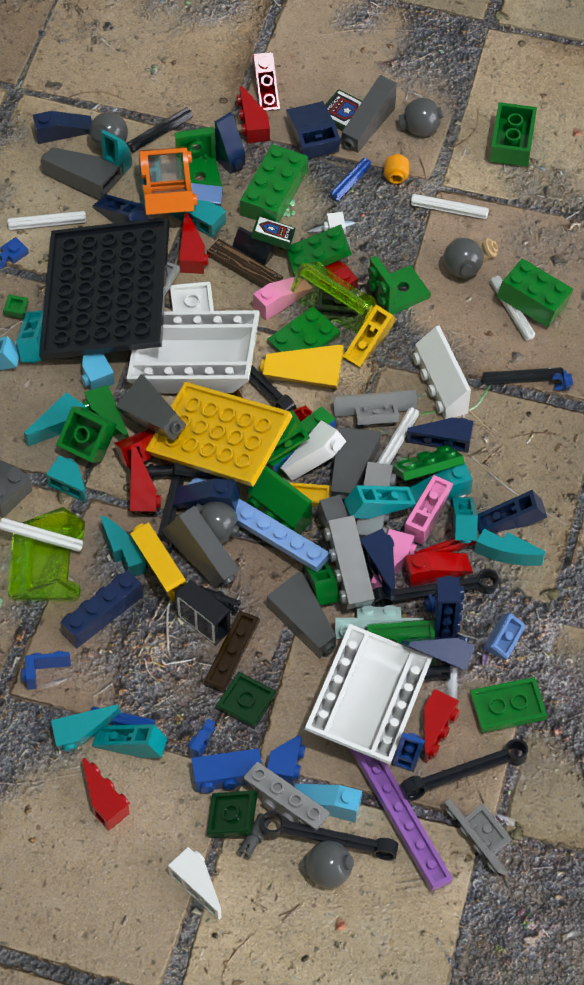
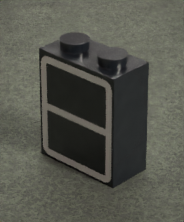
[175,579,231,646]

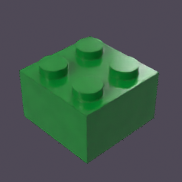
[56,406,117,463]

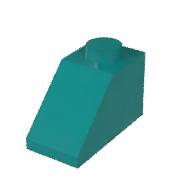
[46,455,86,502]

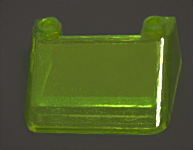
[291,261,377,333]
[8,507,85,600]

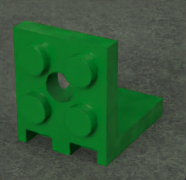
[174,127,223,193]
[367,256,431,315]

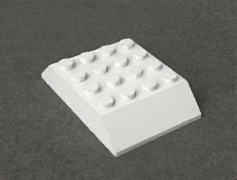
[127,310,260,393]
[304,624,433,764]

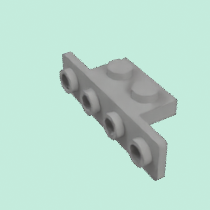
[334,390,417,426]
[244,762,330,830]
[445,799,512,875]

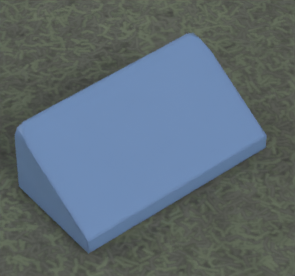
[191,183,222,206]
[483,612,526,660]

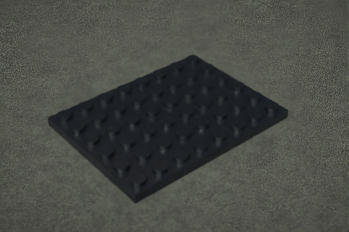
[39,217,170,360]

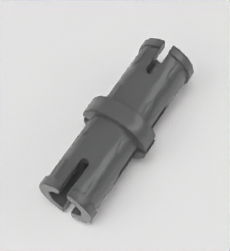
[237,813,272,859]

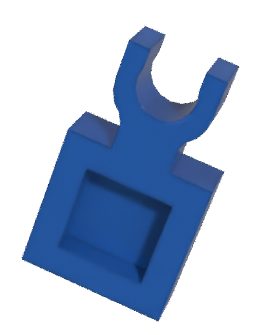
[0,237,29,269]
[188,718,216,758]

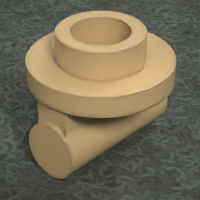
[479,238,498,262]

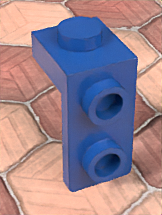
[21,651,71,690]

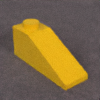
[343,305,397,368]

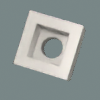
[324,212,346,233]

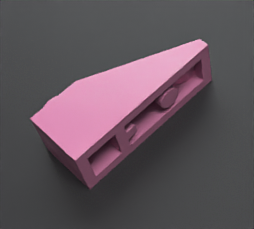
[253,276,313,321]
[404,475,453,545]
[371,529,417,590]

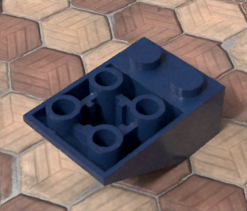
[286,101,340,159]

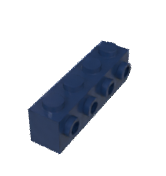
[61,570,143,649]
[432,576,464,637]

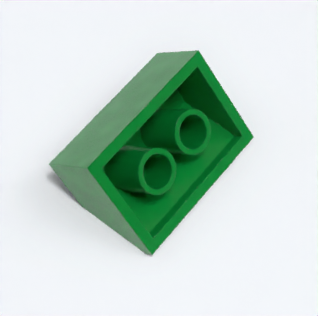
[247,465,312,534]

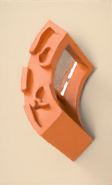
[139,147,197,215]

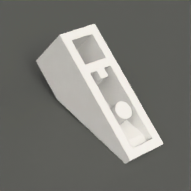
[281,420,346,481]
[168,847,222,921]

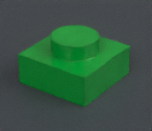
[3,294,29,319]

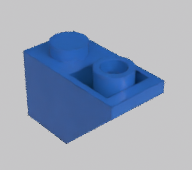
[267,735,306,786]

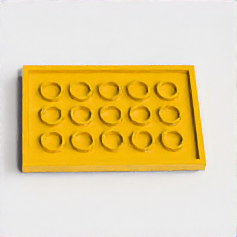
[145,382,292,487]

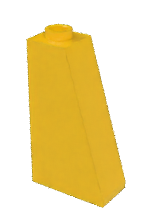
[260,345,344,389]
[130,522,187,603]

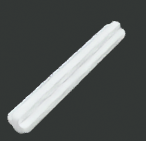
[411,194,489,219]
[7,211,86,230]
[490,275,535,341]
[377,407,419,465]
[0,518,83,552]

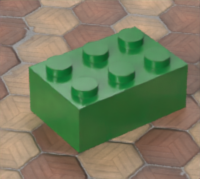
[490,102,537,167]
[496,258,573,328]

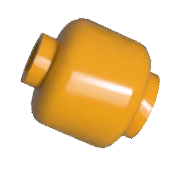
[384,154,410,184]

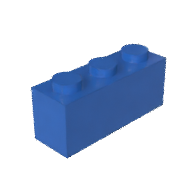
[191,748,262,793]

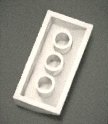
[412,326,471,419]

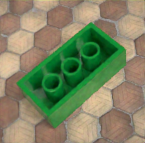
[240,144,308,222]

